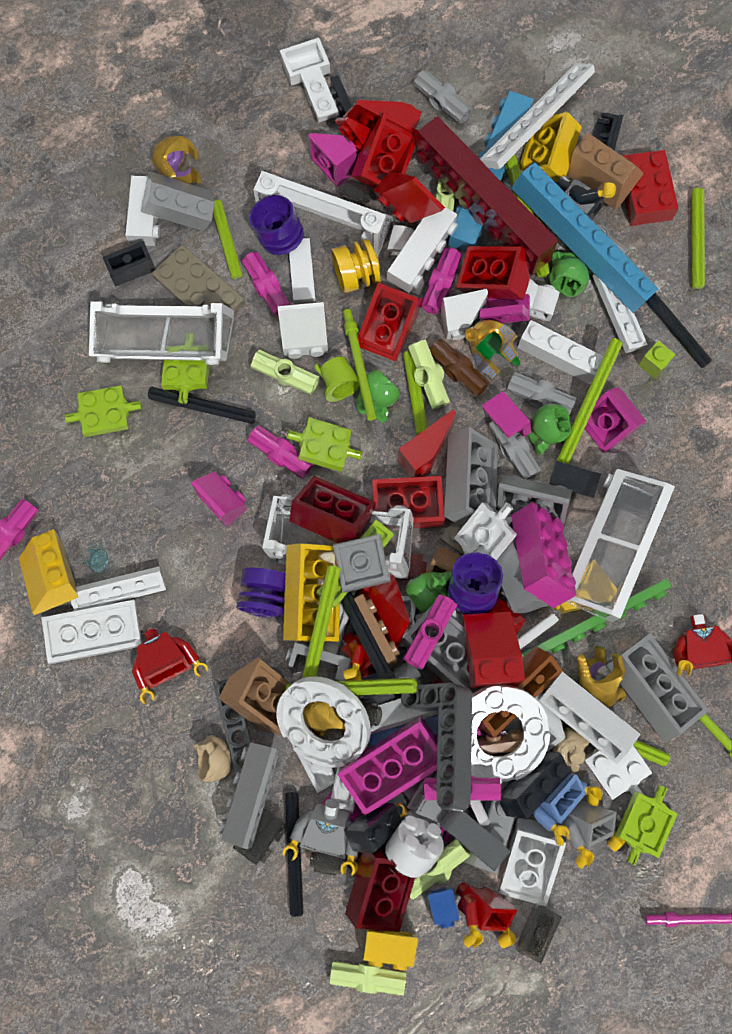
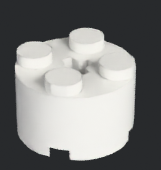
[386,816,444,878]

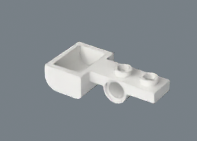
[280,38,338,123]

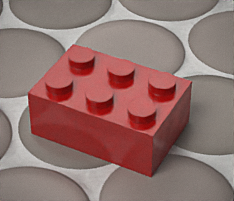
[623,150,679,226]
[372,476,445,530]

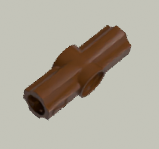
[430,338,490,397]

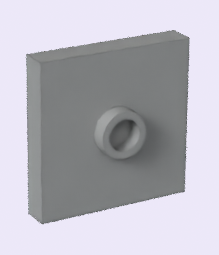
[333,534,391,593]

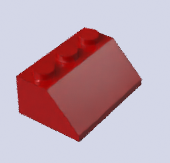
[456,246,530,300]

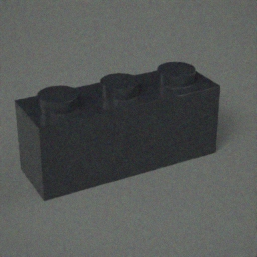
[499,752,571,820]

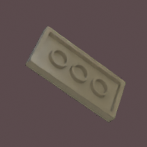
[151,244,245,332]

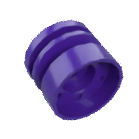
[249,195,304,255]
[447,552,503,615]
[236,567,286,618]

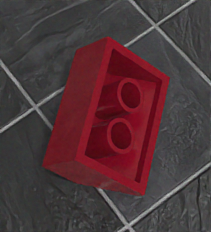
[289,476,376,544]
[345,847,415,932]

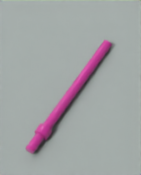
[645,912,732,927]

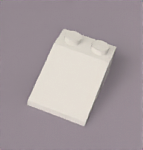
[278,302,328,359]
[499,818,566,906]

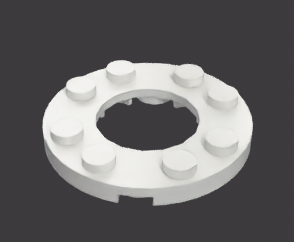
[277,677,371,767]
[471,685,550,784]

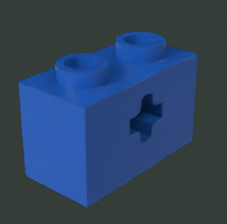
[425,886,460,929]

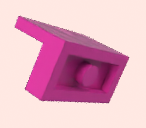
[480,294,530,324]
[482,391,531,438]

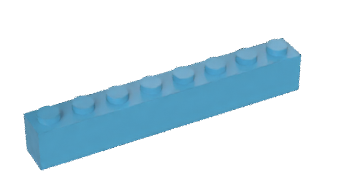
[447,91,534,252]
[511,162,658,313]

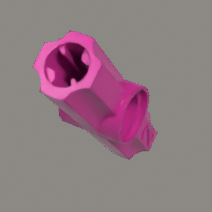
[421,248,462,314]
[242,252,290,316]
[247,425,314,479]
[0,498,39,560]
[403,595,457,670]
[424,778,501,801]

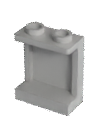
[286,643,351,681]

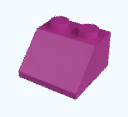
[308,133,357,187]
[585,387,647,453]
[191,471,247,527]

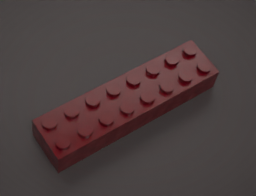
[415,116,558,276]

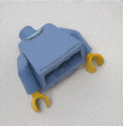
[532,774,602,846]

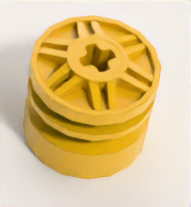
[331,238,381,294]

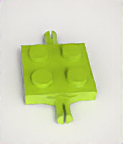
[161,333,211,404]
[64,385,142,437]
[286,417,363,472]
[615,785,678,866]

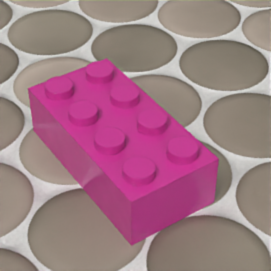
[511,502,577,608]
[337,715,438,815]

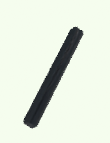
[646,292,712,368]
[147,387,256,424]
[341,591,396,695]
[285,792,303,917]

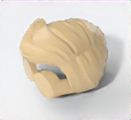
[553,727,590,772]
[193,735,232,782]

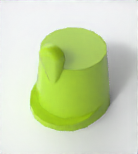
[314,356,360,402]

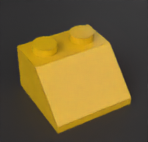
[364,930,418,970]

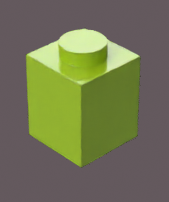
[638,340,676,379]

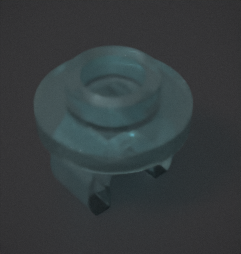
[83,549,108,572]

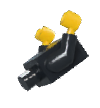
[557,176,616,220]

